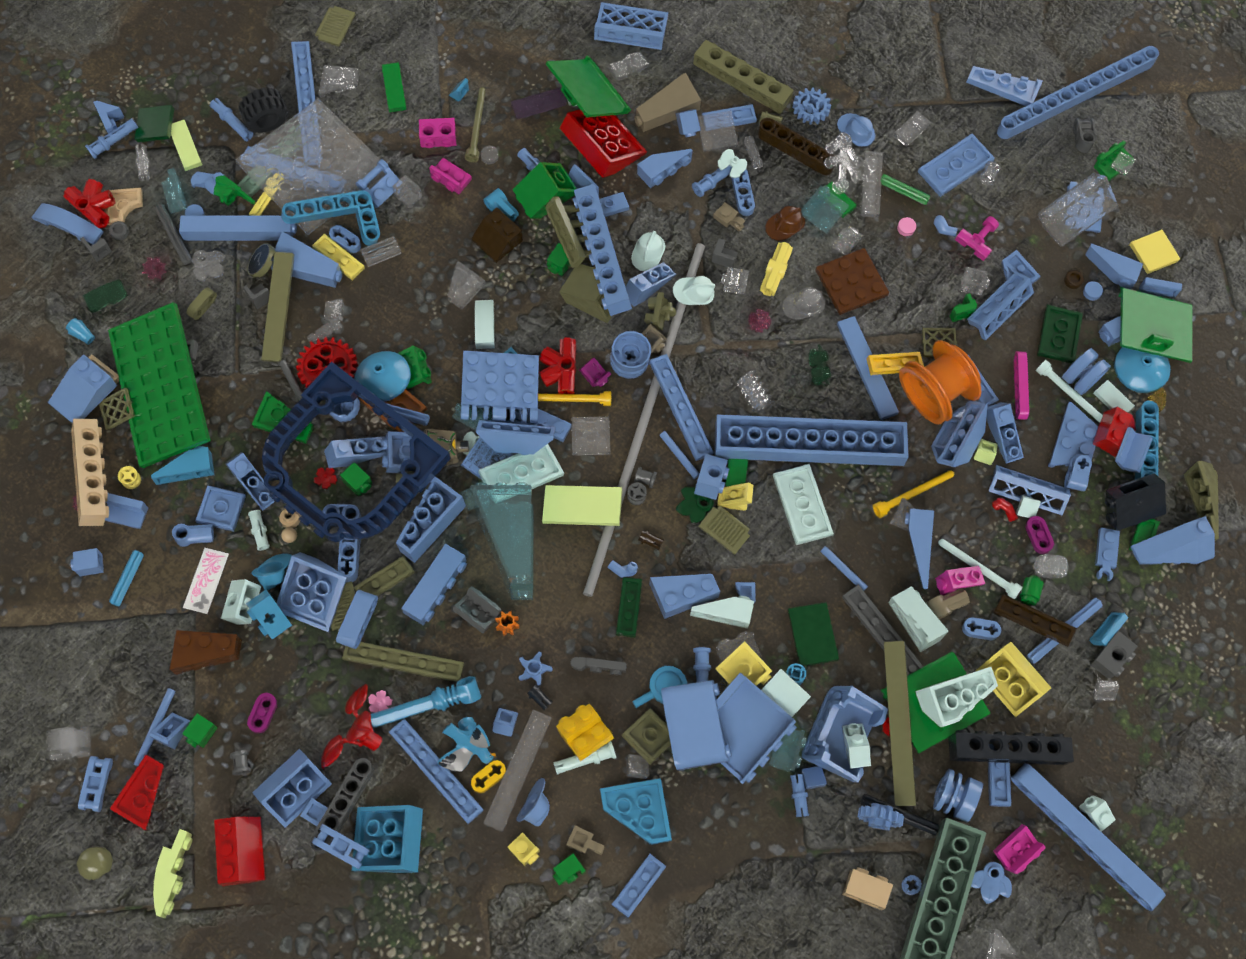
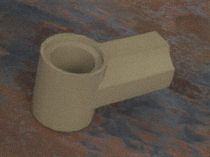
[927,588,970,620]

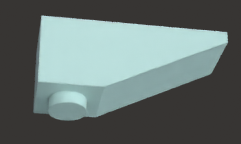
[690,596,754,629]

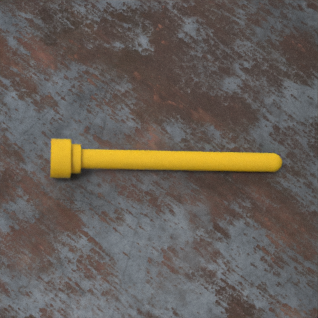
[538,391,611,406]
[873,470,954,518]

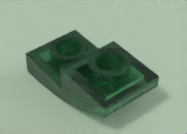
[83,279,128,313]

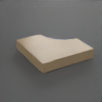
[104,188,143,225]

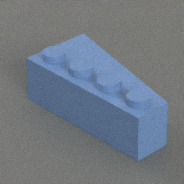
[396,477,466,563]

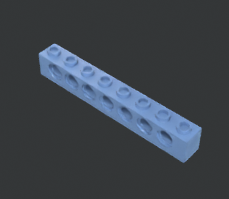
[573,183,632,316]

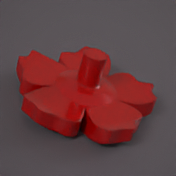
[314,467,338,489]

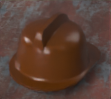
[765,206,805,241]

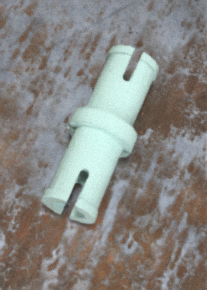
[248,510,270,551]

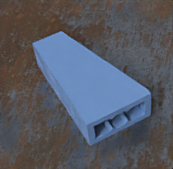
[271,232,342,288]

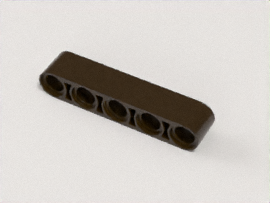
[758,118,836,175]

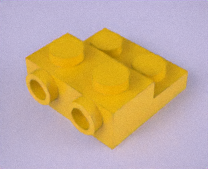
[556,703,614,762]

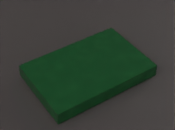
[1037,305,1083,364]
[787,602,839,667]

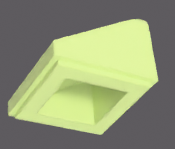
[974,439,998,465]

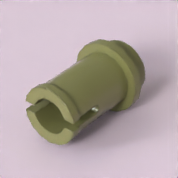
[759,111,782,124]

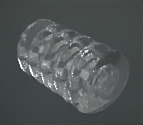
[737,370,775,413]

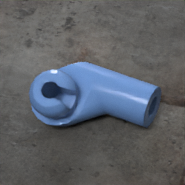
[934,215,957,237]
[608,560,638,578]

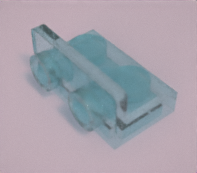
[161,168,188,214]
[769,730,807,773]

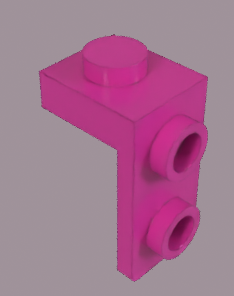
[935,566,985,596]

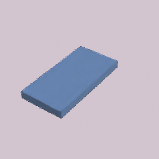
[918,134,995,197]

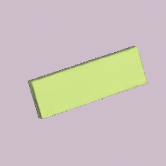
[171,120,202,171]

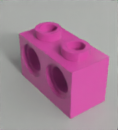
[419,118,456,148]

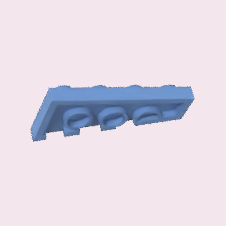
[966,66,1043,106]

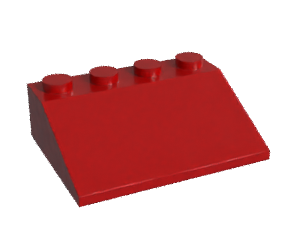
[560,110,647,178]

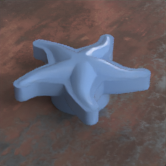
[519,652,552,686]

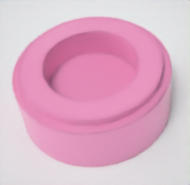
[897,217,916,236]

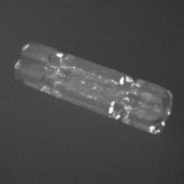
[744,136,763,169]
[307,318,342,344]

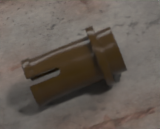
[638,530,664,550]

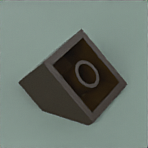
[471,208,523,263]

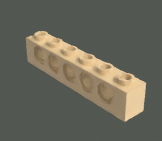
[71,419,109,526]

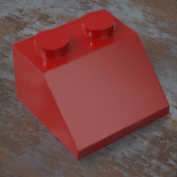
[1093,406,1136,457]

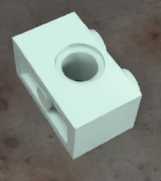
[221,579,261,625]

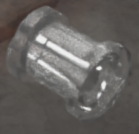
[979,161,1001,185]

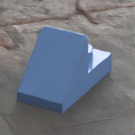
[94,101,124,134]

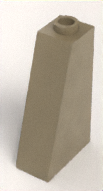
[634,73,701,132]

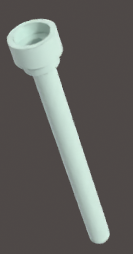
[1036,360,1103,423]
[938,539,1023,599]

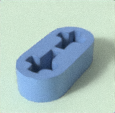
[329,225,361,253]
[962,618,1001,640]

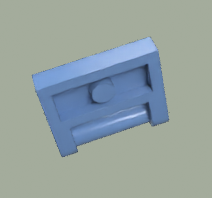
[356,159,403,208]

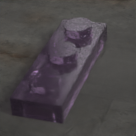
[511,87,566,119]

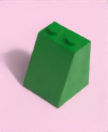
[512,162,577,219]

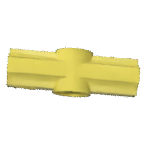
[760,242,793,296]

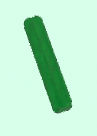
[880,174,930,205]

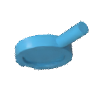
[632,666,687,708]

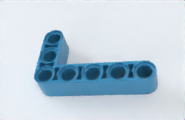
[281,190,380,246]

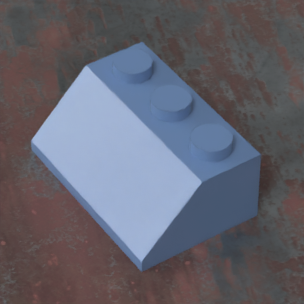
[252,749,332,828]

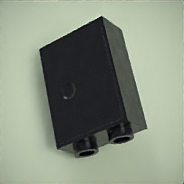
[1105,473,1166,531]

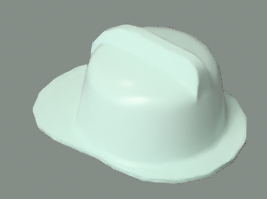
[631,231,665,272]
[673,276,715,305]

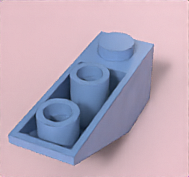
[637,149,693,188]
[625,262,676,306]
[986,402,1024,463]
[324,437,386,468]
[225,452,275,511]

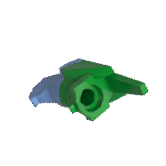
[191,172,256,206]

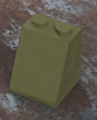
[560,264,615,323]

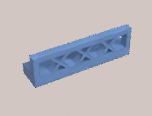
[967,272,1034,340]
[988,465,1071,515]

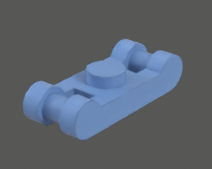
[78,756,113,812]
[312,824,370,869]

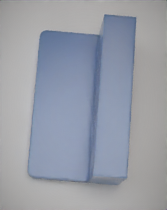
[1115,427,1152,473]
[105,493,148,529]

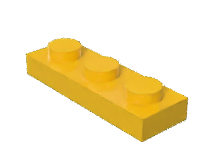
[866,352,924,375]

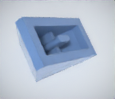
[150,712,190,750]

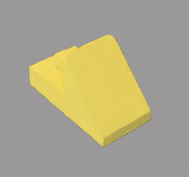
[717,483,754,511]

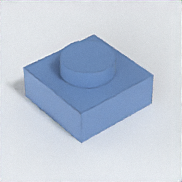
[300,798,328,826]

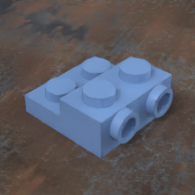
[382,431,416,473]

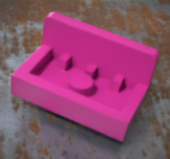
[993,824,1046,874]

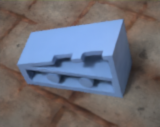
[649,574,720,619]

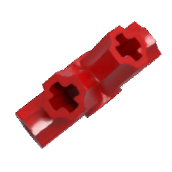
[63,179,116,229]
[539,338,577,394]

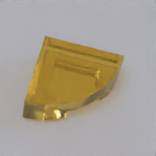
[1147,387,1166,413]

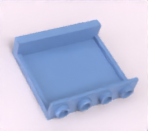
[716,672,797,784]

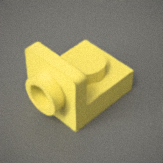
[507,832,540,866]

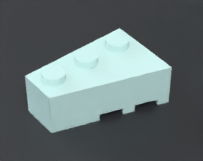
[888,586,949,652]

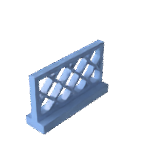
[594,2,668,50]

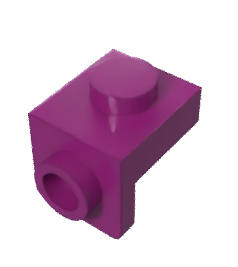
[579,357,611,387]

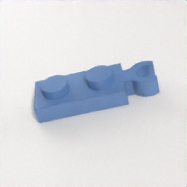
[1095,527,1120,581]

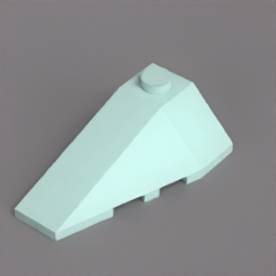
[915,667,998,727]

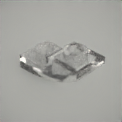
[608,51,649,81]

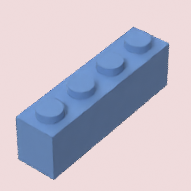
[401,544,467,625]

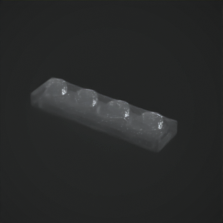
[861,151,883,218]

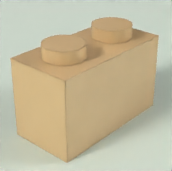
[842,867,893,911]

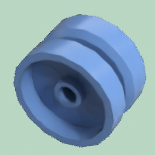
[1062,348,1111,396]

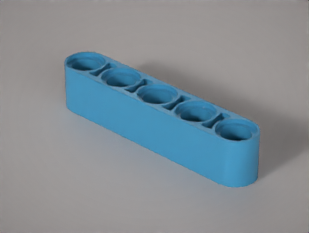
[1135,401,1159,480]

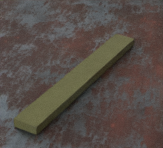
[884,641,916,806]

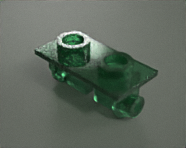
[808,344,831,385]

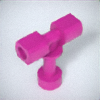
[955,216,999,261]

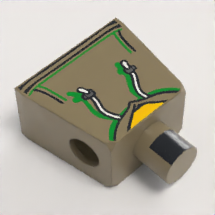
[425,429,469,466]

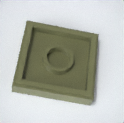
[622,708,671,765]

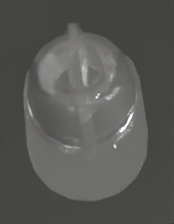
[782,287,825,320]

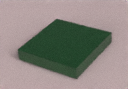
[135,105,174,142]

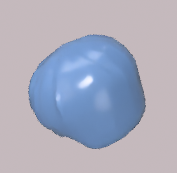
[325,397,360,422]

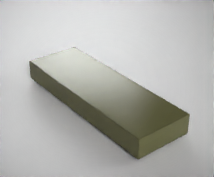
[353,555,415,596]

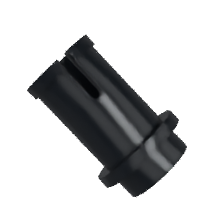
[527,685,553,711]

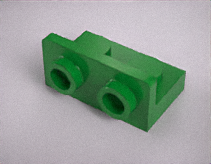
[398,346,432,389]

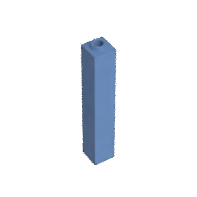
[179,216,297,241]

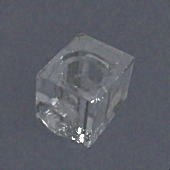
[721,267,749,295]
[960,267,990,296]

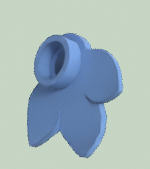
[971,862,1012,904]

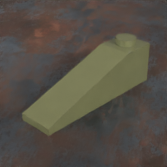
[1184,461,1219,541]

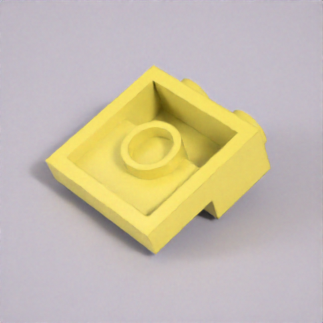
[715,641,772,686]

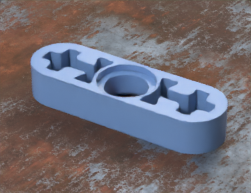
[731,169,755,216]

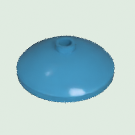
[1114,347,1171,393]
[355,351,411,401]

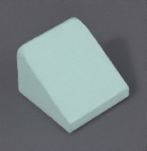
[1016,495,1041,518]

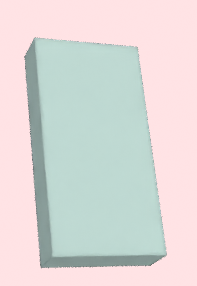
[1093,380,1135,412]

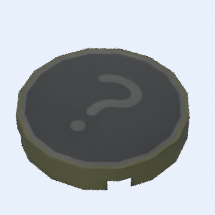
[247,243,275,278]

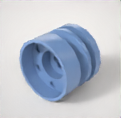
[610,331,651,379]
[933,769,983,823]

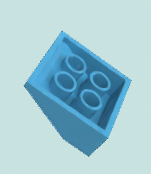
[351,805,423,873]

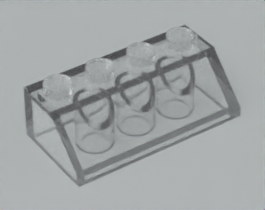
[1037,173,1118,247]

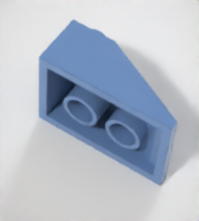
[48,354,117,423]

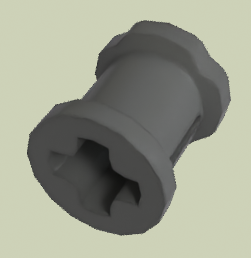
[634,467,657,488]
[230,750,251,776]

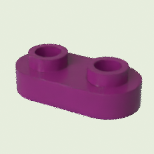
[1025,516,1054,554]
[247,693,277,733]

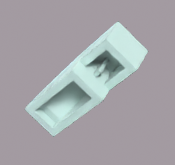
[475,300,495,349]

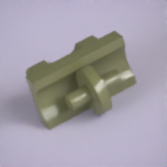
[645,292,676,330]

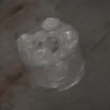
[46,726,92,761]

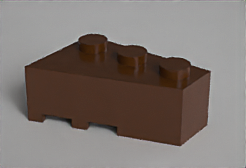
[170,630,242,675]

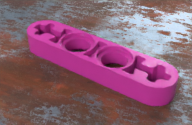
[1014,351,1029,420]

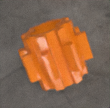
[495,611,520,636]

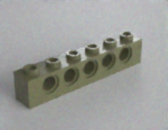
[693,40,794,115]

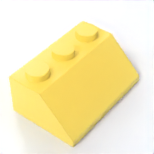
[976,642,1051,717]

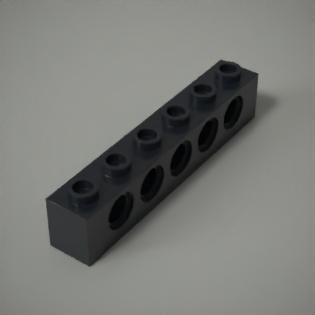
[948,730,1074,765]

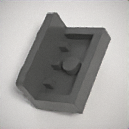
[453,586,501,634]

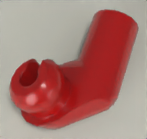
[992,498,1018,522]

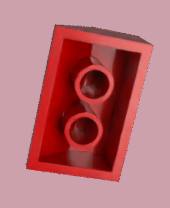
[214,817,265,886]

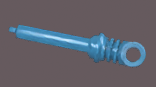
[371,677,481,731]

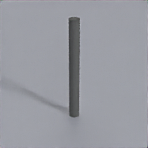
[279,360,318,425]

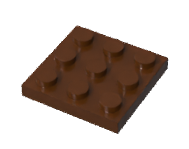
[815,248,889,315]

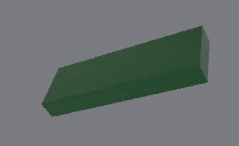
[616,577,642,638]

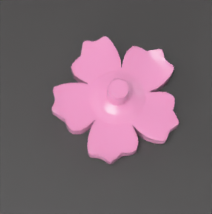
[368,690,393,713]

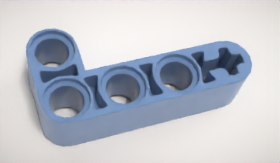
[322,504,361,582]

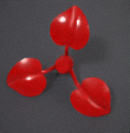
[321,683,382,770]

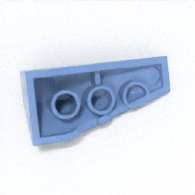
[1131,516,1215,564]

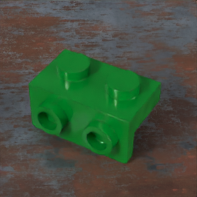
[1094,140,1135,182]

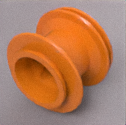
[899,340,981,425]

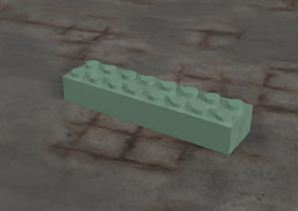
[900,818,986,959]

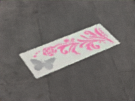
[183,548,229,614]

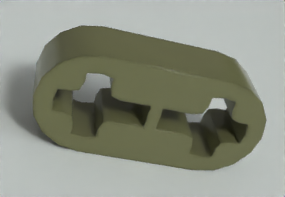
[186,287,217,320]

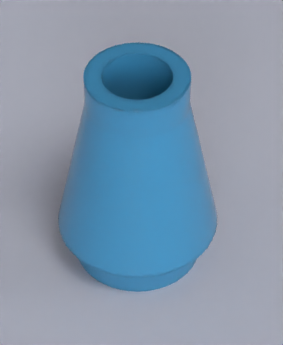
[66,318,95,345]

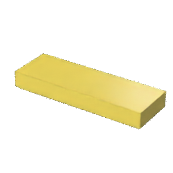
[312,234,365,281]

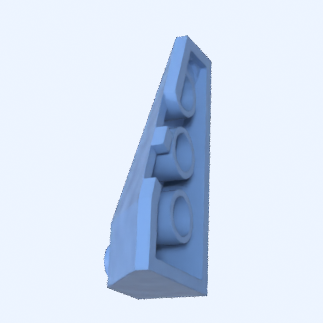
[905,509,934,589]

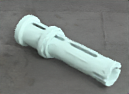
[553,741,616,775]

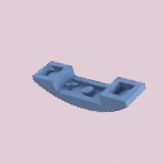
[32,203,103,246]

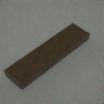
[994,594,1077,647]

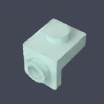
[1079,795,1116,832]

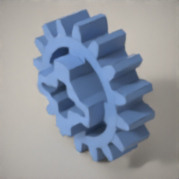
[792,88,831,125]
[858,803,904,830]

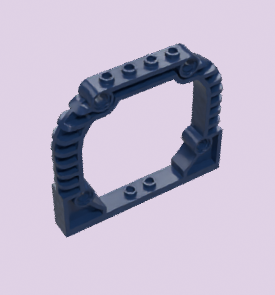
[262,361,451,542]

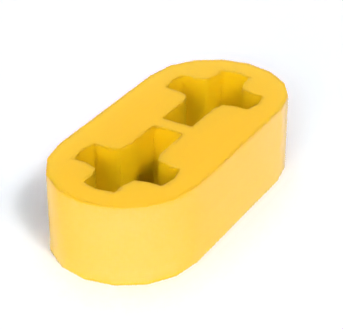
[471,760,506,793]

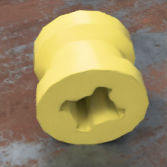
[118,466,141,489]

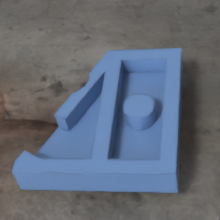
[1002,250,1040,290]

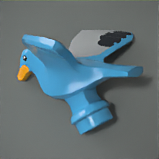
[438,717,496,771]

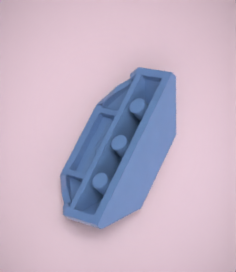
[931,401,988,467]
[476,420,555,455]

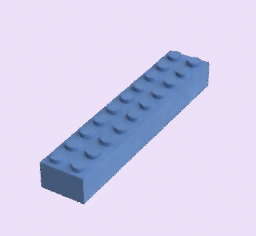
[715,415,908,466]

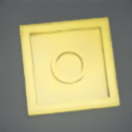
[1130,230,1180,274]

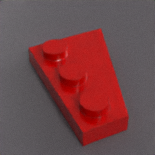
[110,755,164,830]

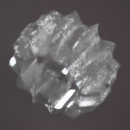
[1034,554,1068,579]

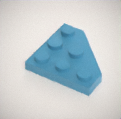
[600,778,672,845]

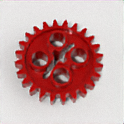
[296,337,358,389]

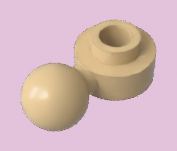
[279,509,300,543]

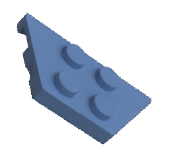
[1048,402,1098,468]

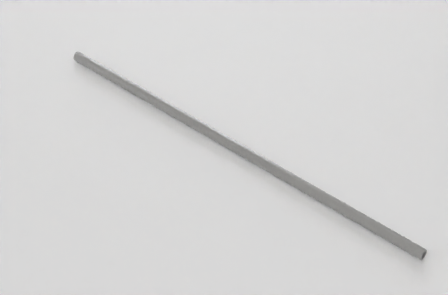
[583,243,705,597]

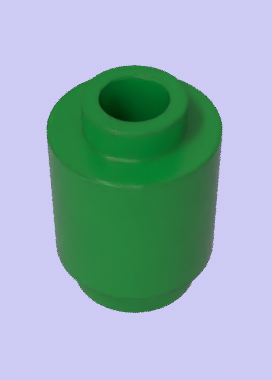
[1020,575,1044,606]

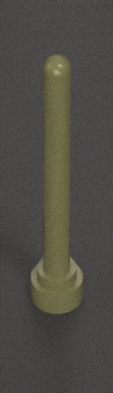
[465,87,486,162]

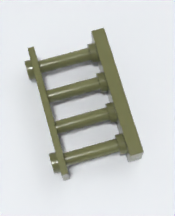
[545,196,592,268]

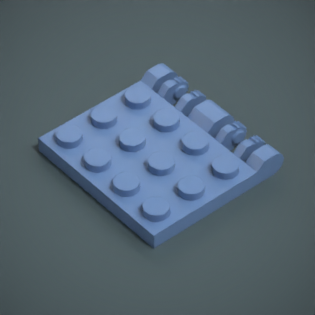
[460,351,539,424]

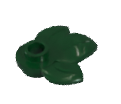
[676,487,714,523]

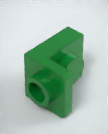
[950,293,977,322]

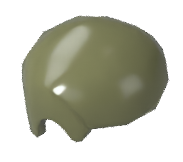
[76,847,113,880]

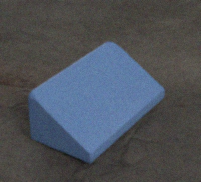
[568,164,599,195]

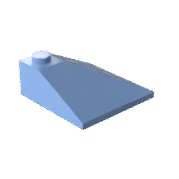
[276,552,347,632]

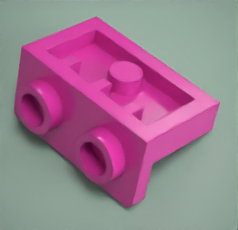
[429,158,472,194]

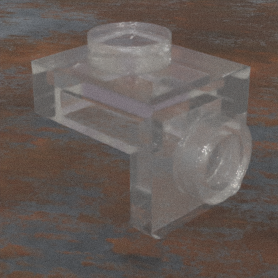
[833,226,863,255]

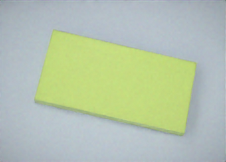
[542,485,622,526]

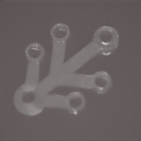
[825,132,864,194]

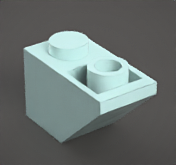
[842,723,871,768]

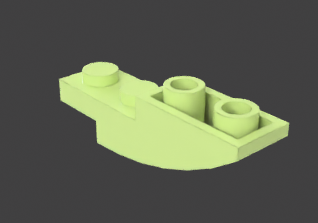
[153,829,192,918]

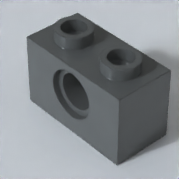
[1090,631,1138,679]

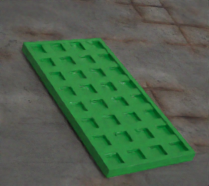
[108,302,211,468]

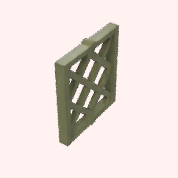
[922,328,957,357]
[99,388,135,431]

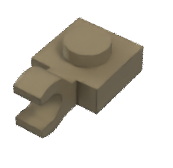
[713,202,745,231]
[566,826,605,855]

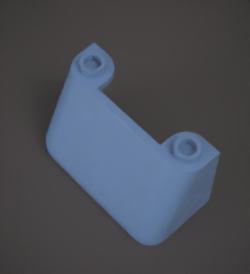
[661,680,732,770]
[802,686,888,782]

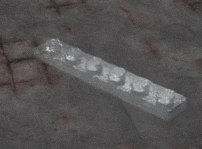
[483,710,552,832]

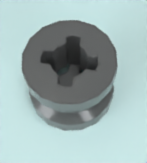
[627,482,647,505]

